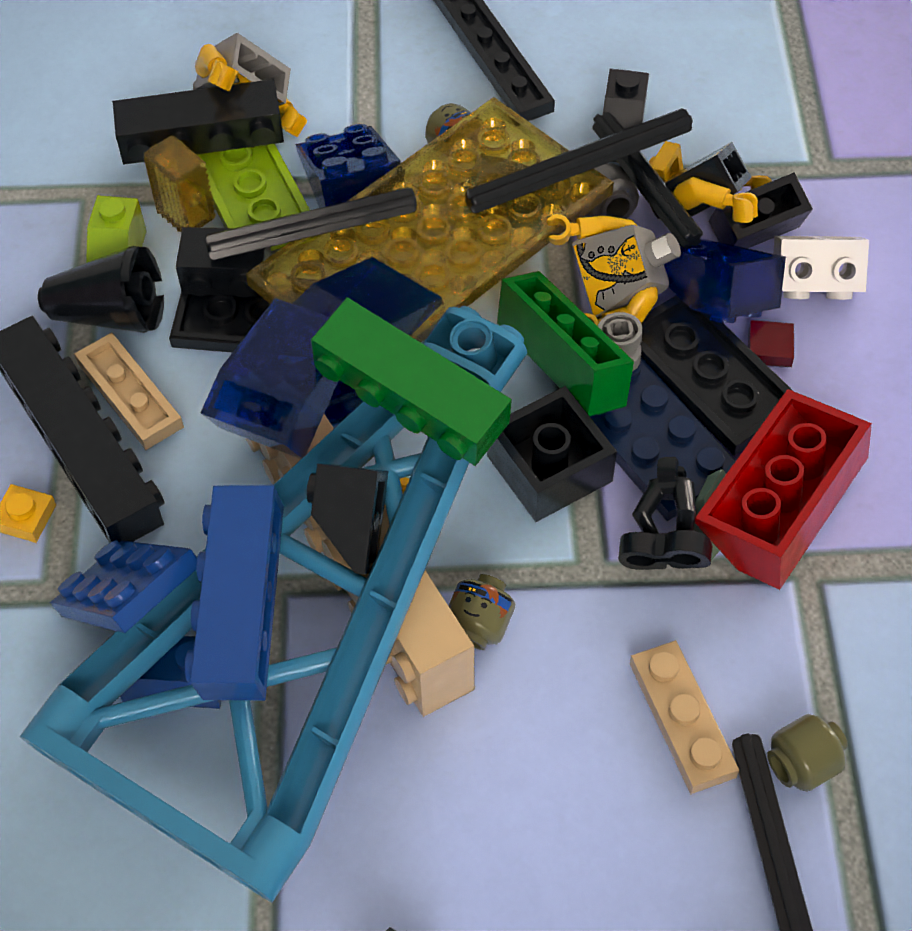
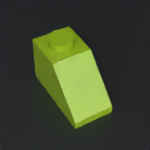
[86,195,147,263]

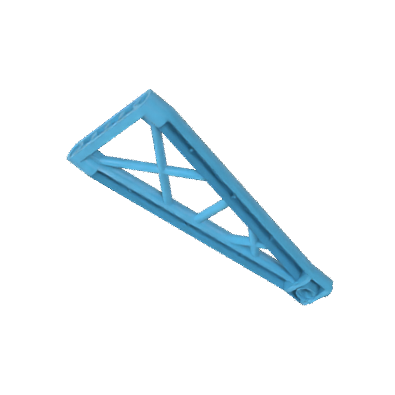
[19,306,527,903]

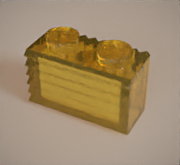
[144,136,216,233]

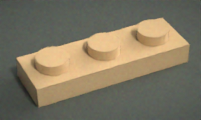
[74,332,184,450]
[630,640,739,795]

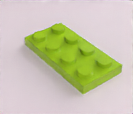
[190,144,311,251]

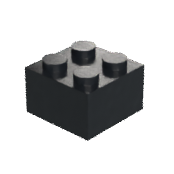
[487,386,617,522]

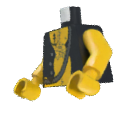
[650,142,772,223]

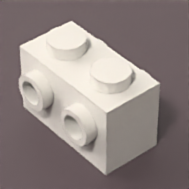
[772,236,869,300]

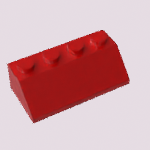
[695,389,872,590]

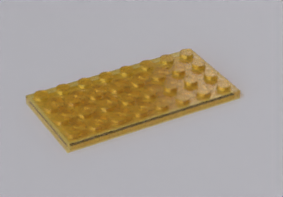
[246,97,614,343]

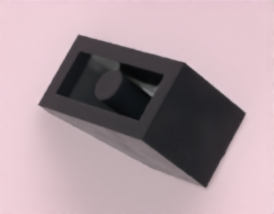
[603,69,649,162]
[307,464,389,575]

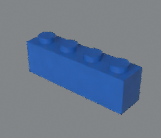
[185,485,284,701]

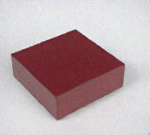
[748,320,794,367]

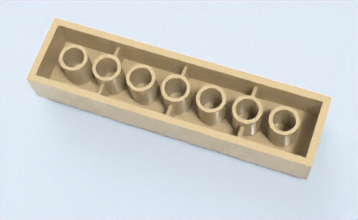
[237,358,475,717]

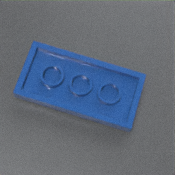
[50,540,197,633]

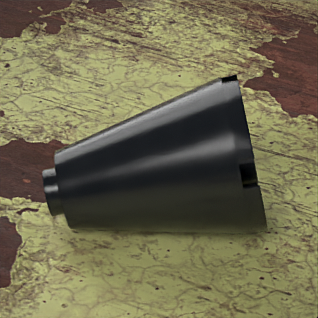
[37,246,164,333]

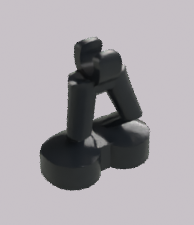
[618,457,713,570]

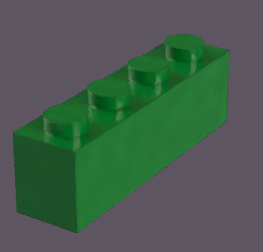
[497,271,634,416]
[311,297,512,466]

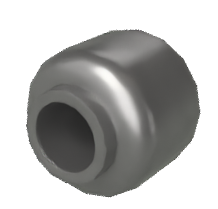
[579,163,639,219]

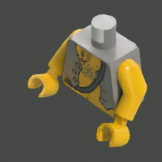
[193,33,307,137]
[546,214,681,326]

